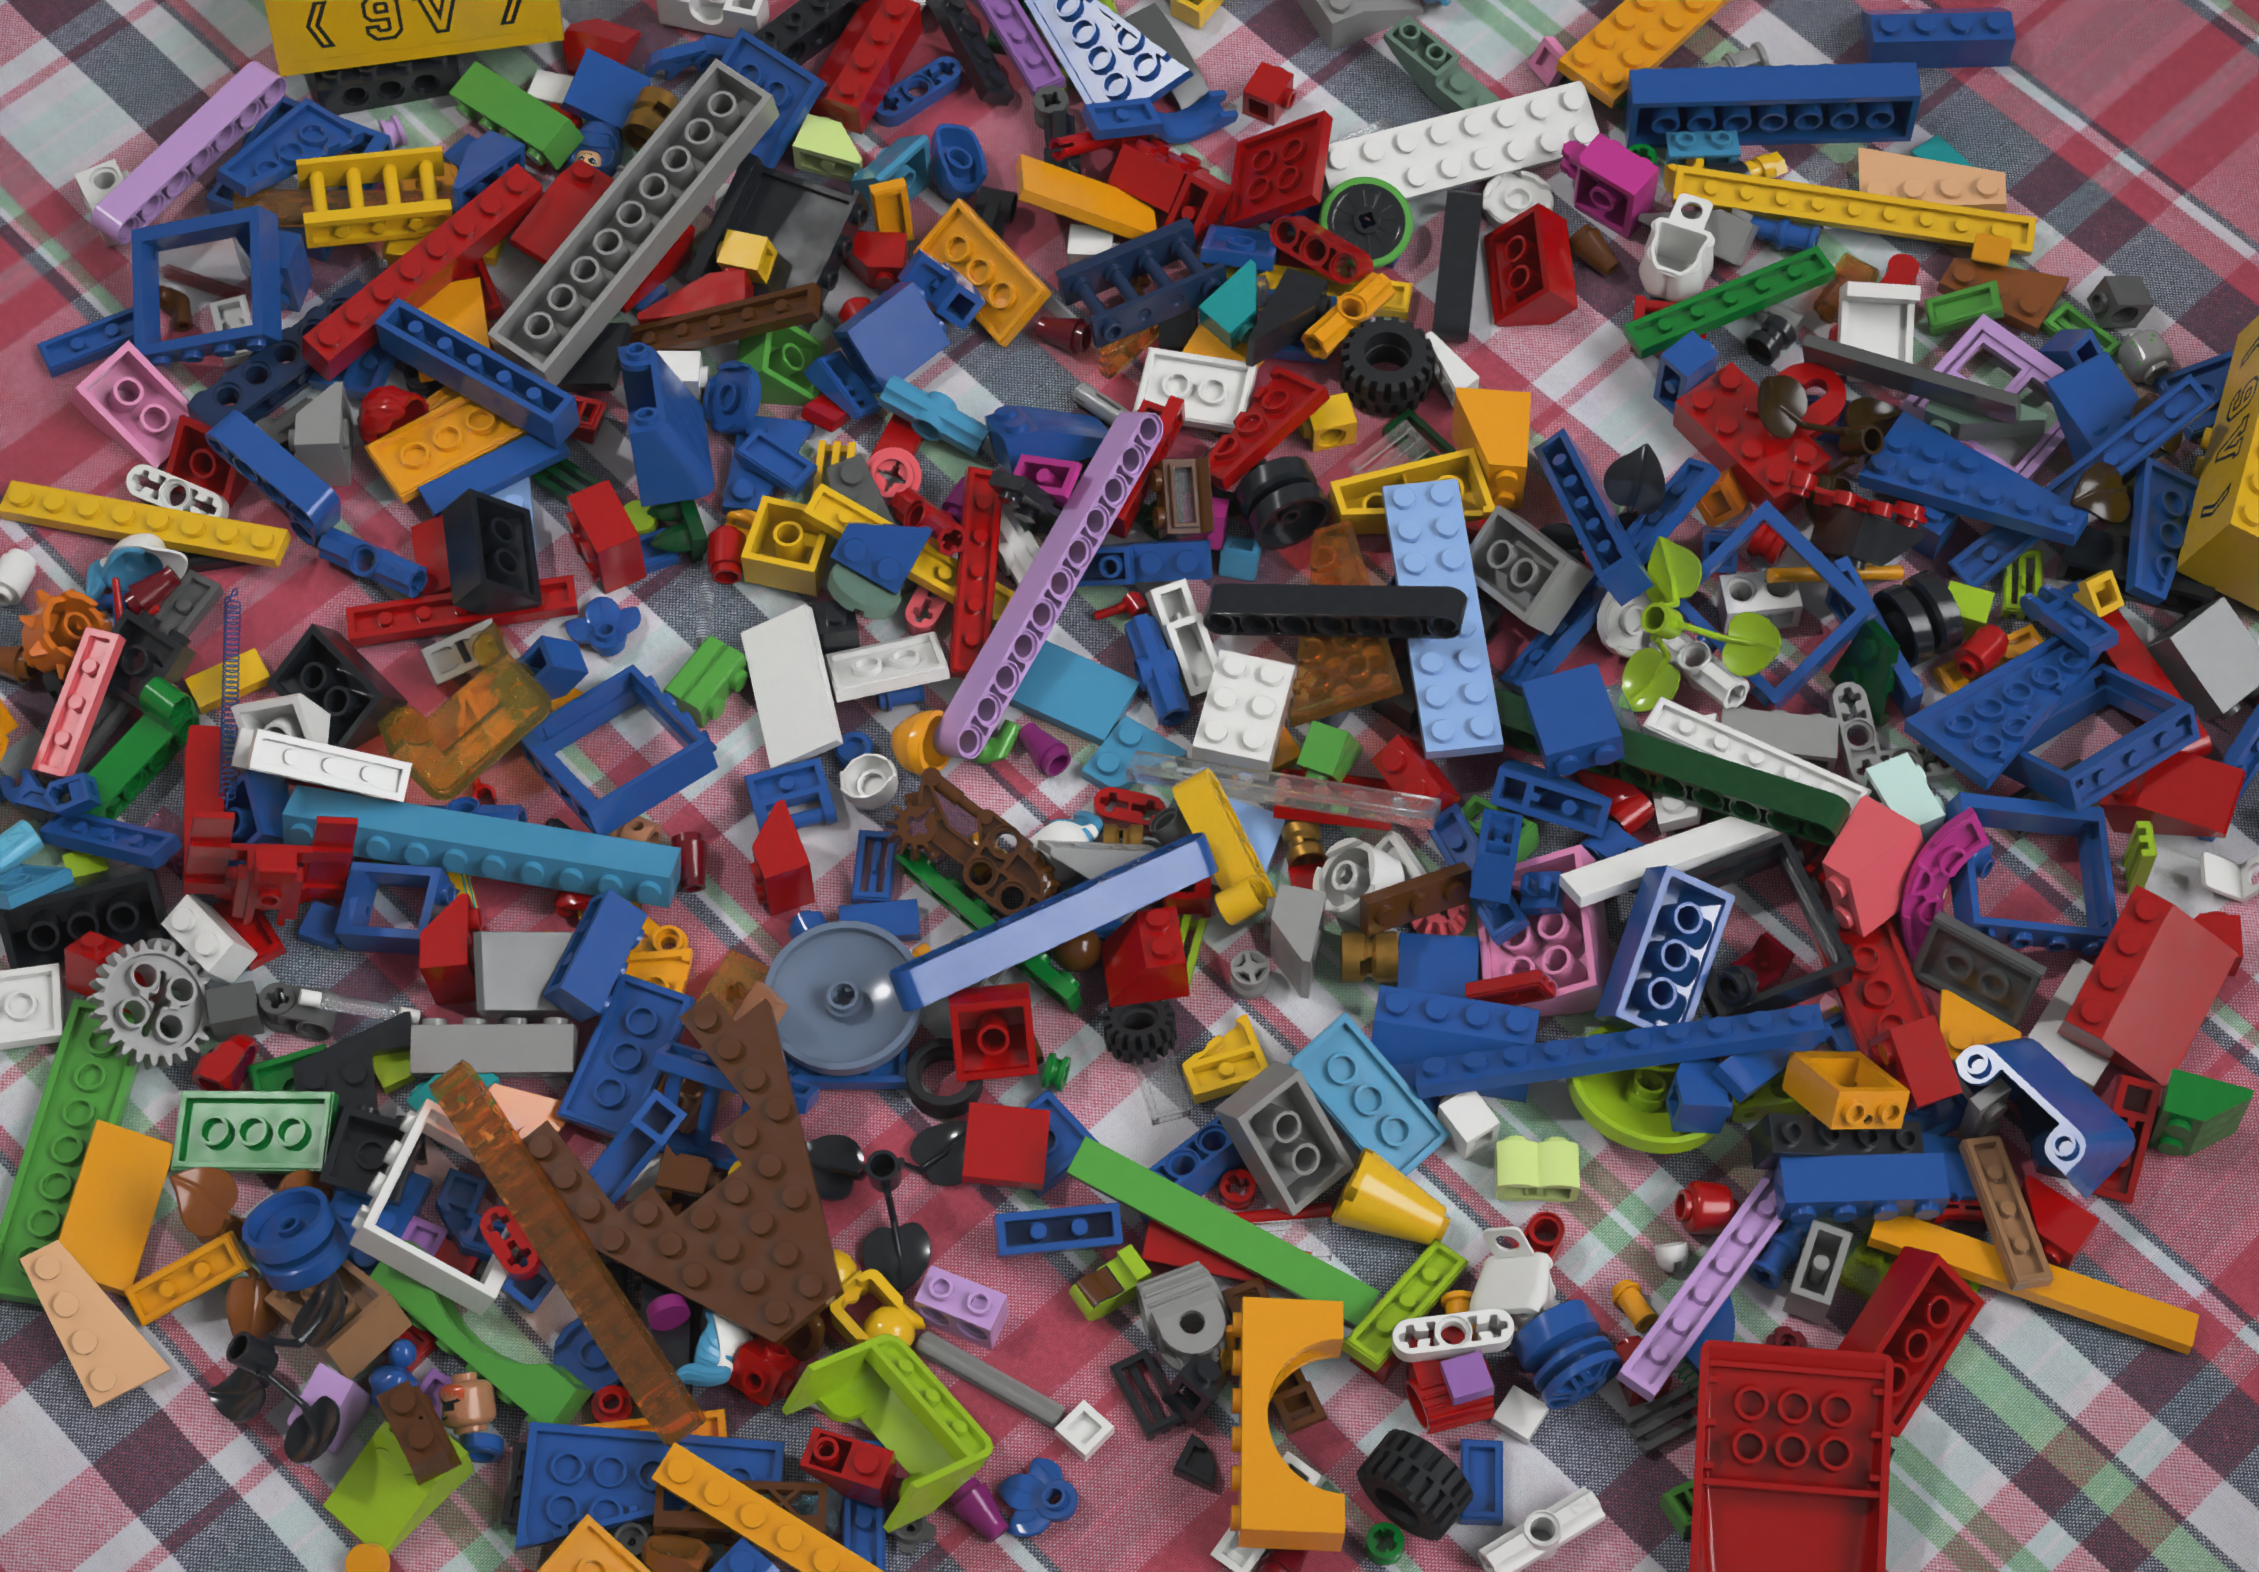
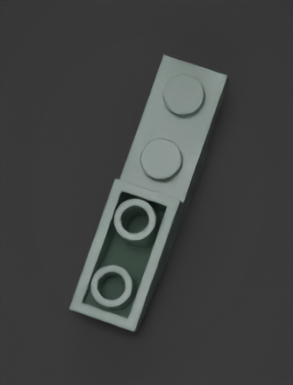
[1383,14,1501,114]

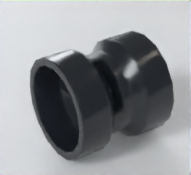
[1745,314,1797,366]

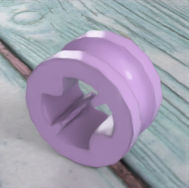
[378,114,407,150]

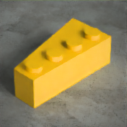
[1327,447,1495,535]

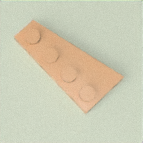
[20,1240,171,1409]

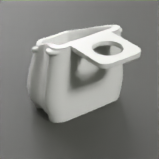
[1638,193,1715,302]
[1469,1226,1556,1345]

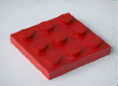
[1224,110,1333,229]

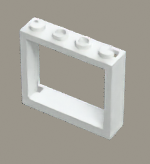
[349,1098,538,1316]

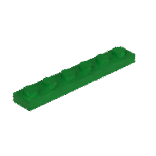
[1623,245,1836,359]
[895,849,1083,1014]

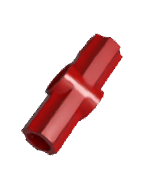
[890,487,968,557]

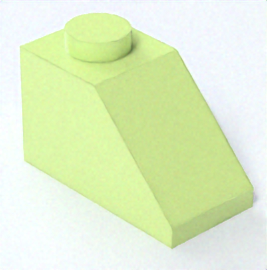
[792,114,863,183]

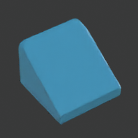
[1218,535,1262,581]

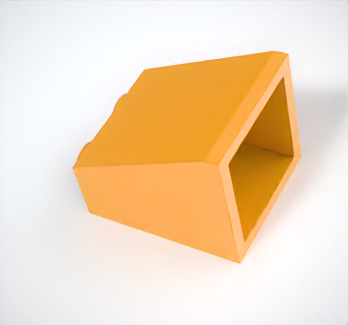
[1451,387,1531,510]

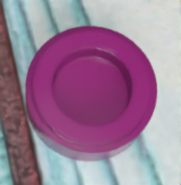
[646,1294,690,1331]

